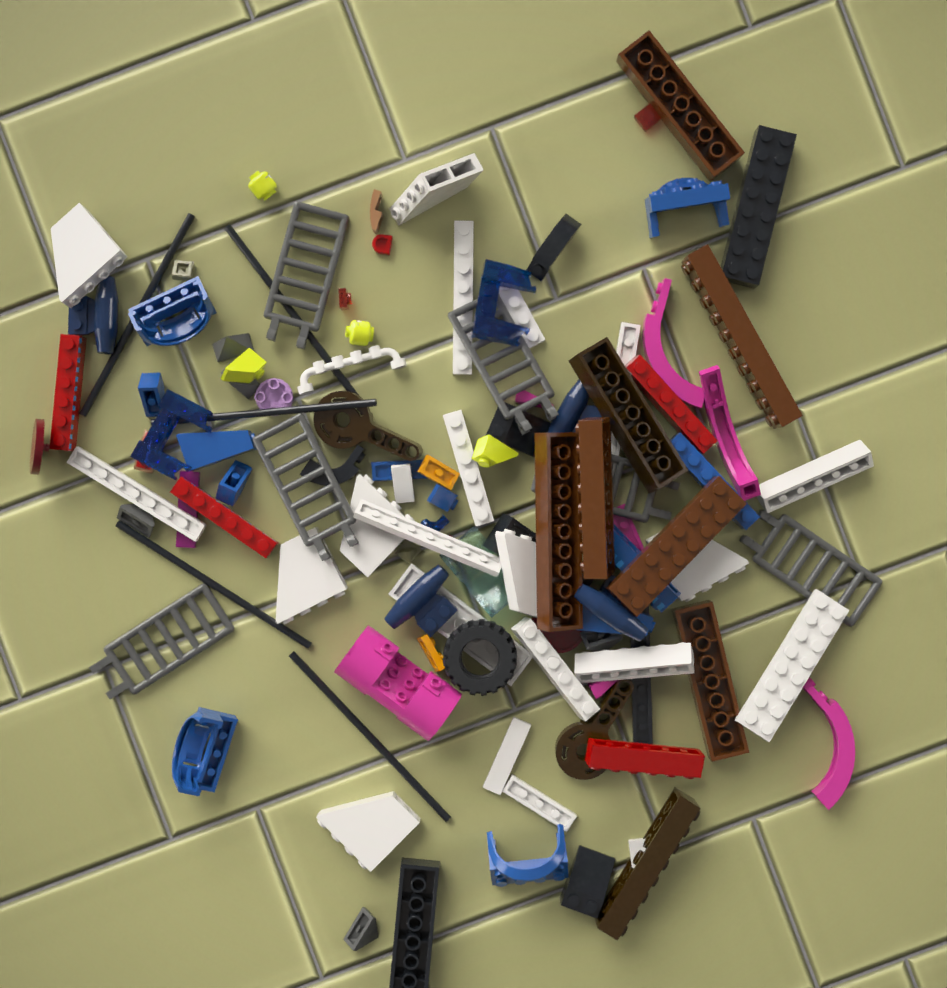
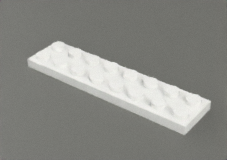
[389,563,532,686]
[735,589,849,742]

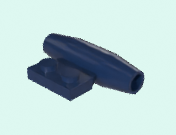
[68,276,119,355]
[548,379,602,433]
[384,564,458,637]
[574,575,648,641]

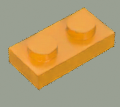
[417,455,460,490]
[417,634,445,672]

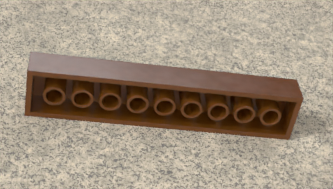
[681,244,803,429]
[535,432,583,632]

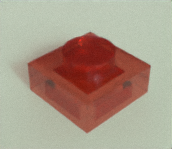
[634,103,661,132]
[338,288,352,310]

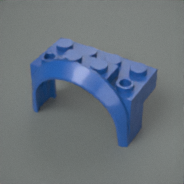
[645,178,730,238]
[128,276,217,346]
[172,707,238,796]
[487,824,569,887]

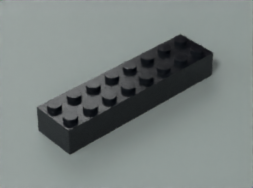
[721,125,797,289]
[389,857,440,988]

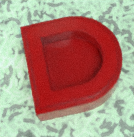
[372,234,393,256]

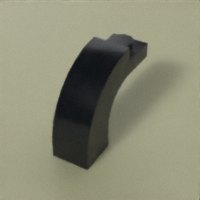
[526,213,582,281]
[299,445,366,486]

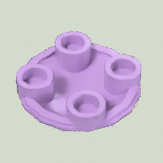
[254,378,293,416]

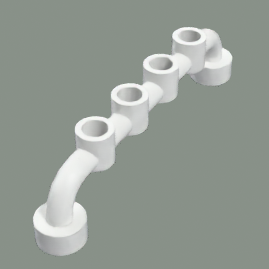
[297,345,407,395]

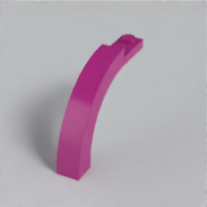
[642,278,705,409]
[699,365,761,501]
[803,677,855,810]

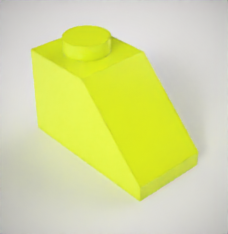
[221,348,267,383]
[472,435,518,468]

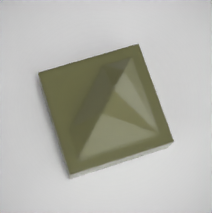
[172,260,195,281]
[395,539,422,565]

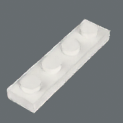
[492,273,545,349]

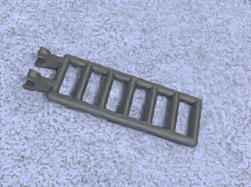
[263,201,349,350]
[448,291,559,435]
[253,413,359,561]
[531,454,680,523]
[739,509,883,627]
[89,583,234,699]

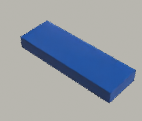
[371,460,428,481]

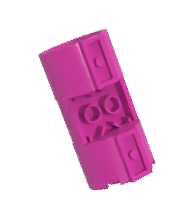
[334,625,462,741]

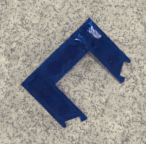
[471,259,536,347]
[130,389,213,480]

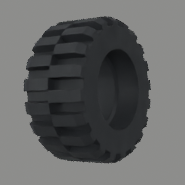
[443,619,517,696]

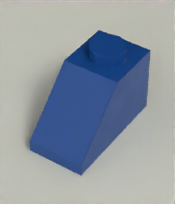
[138,372,166,417]
[215,460,253,507]
[427,484,459,512]

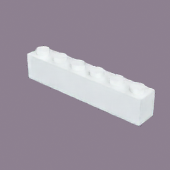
[443,410,494,526]
[757,440,874,513]
[511,617,600,721]
[574,642,694,683]

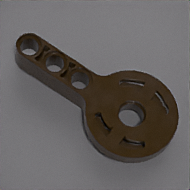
[313,391,423,461]
[555,679,634,780]

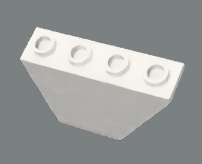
[389,153,484,226]
[51,203,128,308]
[340,474,416,577]
[276,527,348,624]
[495,529,537,618]
[645,532,749,602]
[316,791,420,872]

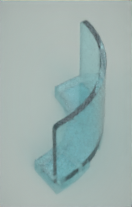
[439,527,508,618]

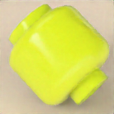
[248,171,277,201]
[345,320,374,346]

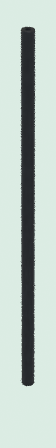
[79,213,195,417]
[224,224,359,395]
[151,399,377,427]
[115,520,312,649]
[289,651,451,822]

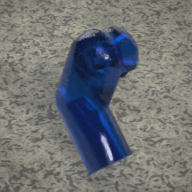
[420,515,450,531]

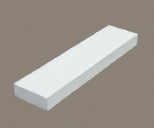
[483,717,531,795]
[502,774,577,832]

